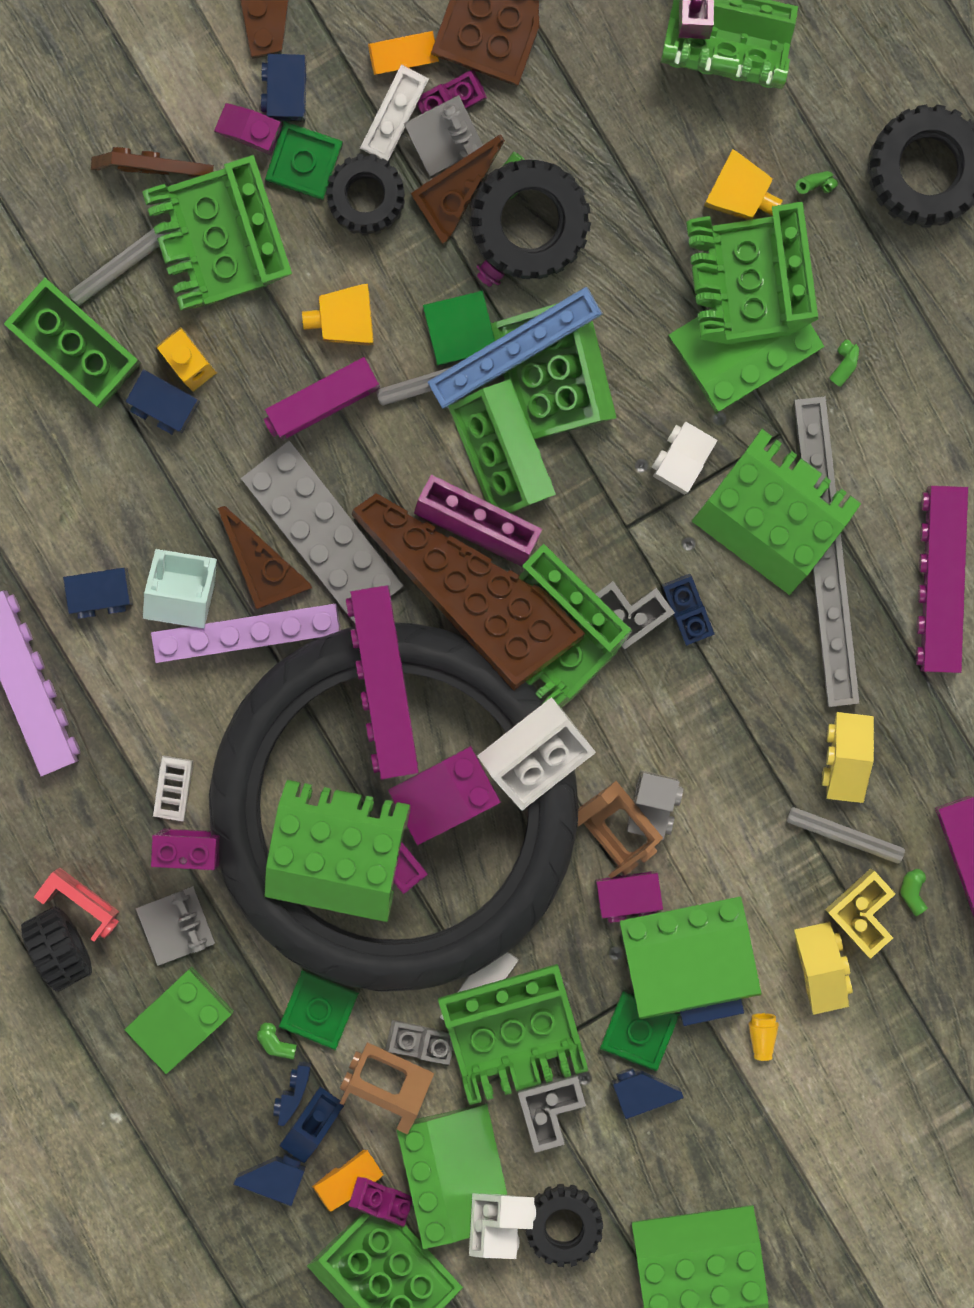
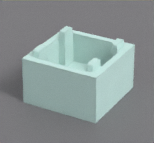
[143,549,217,628]

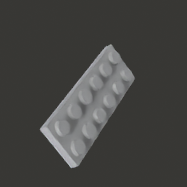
[241,441,404,623]

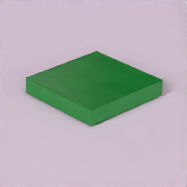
[265,121,343,201]
[423,291,495,366]
[279,969,359,1050]
[599,991,680,1071]

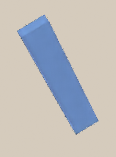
[428,287,603,409]

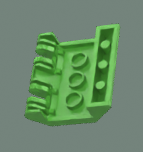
[660,0,798,89]
[142,155,292,311]
[686,202,819,344]
[691,429,861,595]
[519,544,632,708]
[265,780,411,922]
[438,964,589,1105]
[631,1205,769,1308]

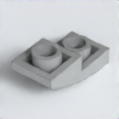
[385,1020,453,1065]

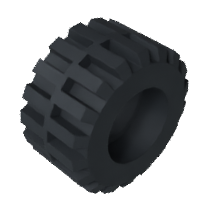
[326,154,405,236]
[21,906,92,992]
[526,1184,603,1267]

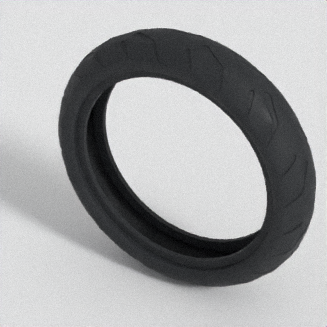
[209,623,578,992]

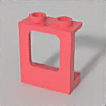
[34,868,119,941]

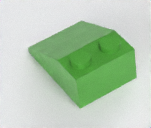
[124,966,234,1074]

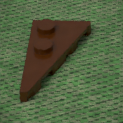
[411,134,505,244]
[91,147,214,177]
[218,506,312,609]

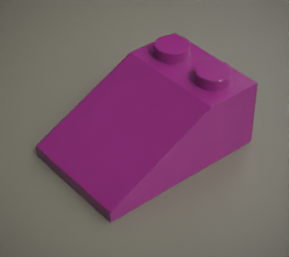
[388,745,501,845]

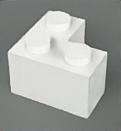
[652,422,718,495]
[469,1193,536,1259]

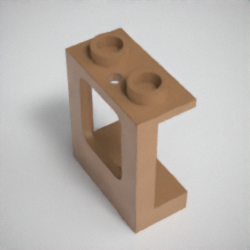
[577,781,663,879]
[339,1042,434,1134]

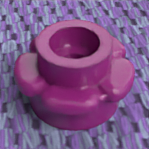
[476,259,505,287]

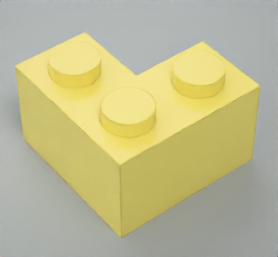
[821,712,874,803]
[825,868,895,959]
[794,922,853,1015]

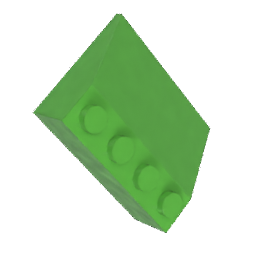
[491,303,617,440]
[668,308,825,414]
[620,896,761,1019]
[396,1103,508,1249]
[307,1212,463,1308]

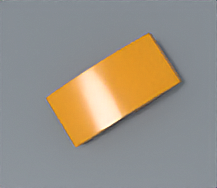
[368,31,439,75]
[312,1150,384,1212]

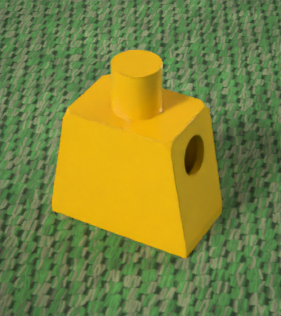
[704,149,783,220]
[302,284,374,345]
[157,327,217,392]

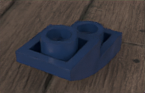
[662,574,715,646]
[273,1062,312,1126]

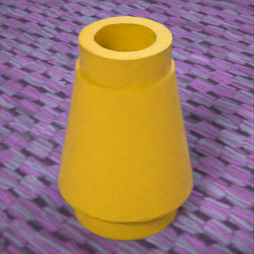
[748,1013,779,1061]

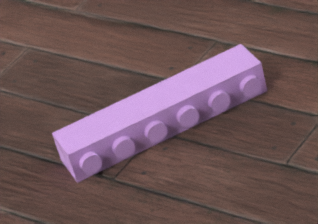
[0,591,80,776]
[151,604,341,663]

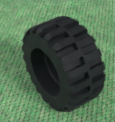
[868,104,974,228]
[469,159,591,280]

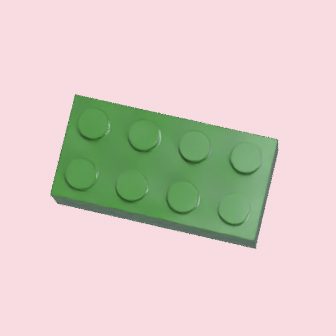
[4,278,142,409]

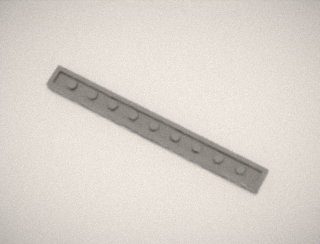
[794,396,860,707]

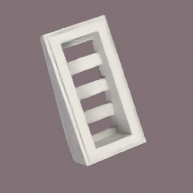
[153,756,194,821]

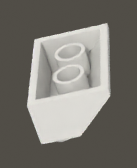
[477,697,596,810]

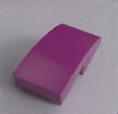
[417,70,487,114]
[349,1177,412,1227]

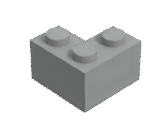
[595,581,675,650]
[626,770,684,840]
[518,1072,586,1153]

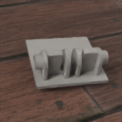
[404,95,483,176]
[136,886,215,966]

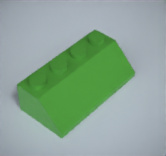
[448,380,556,513]

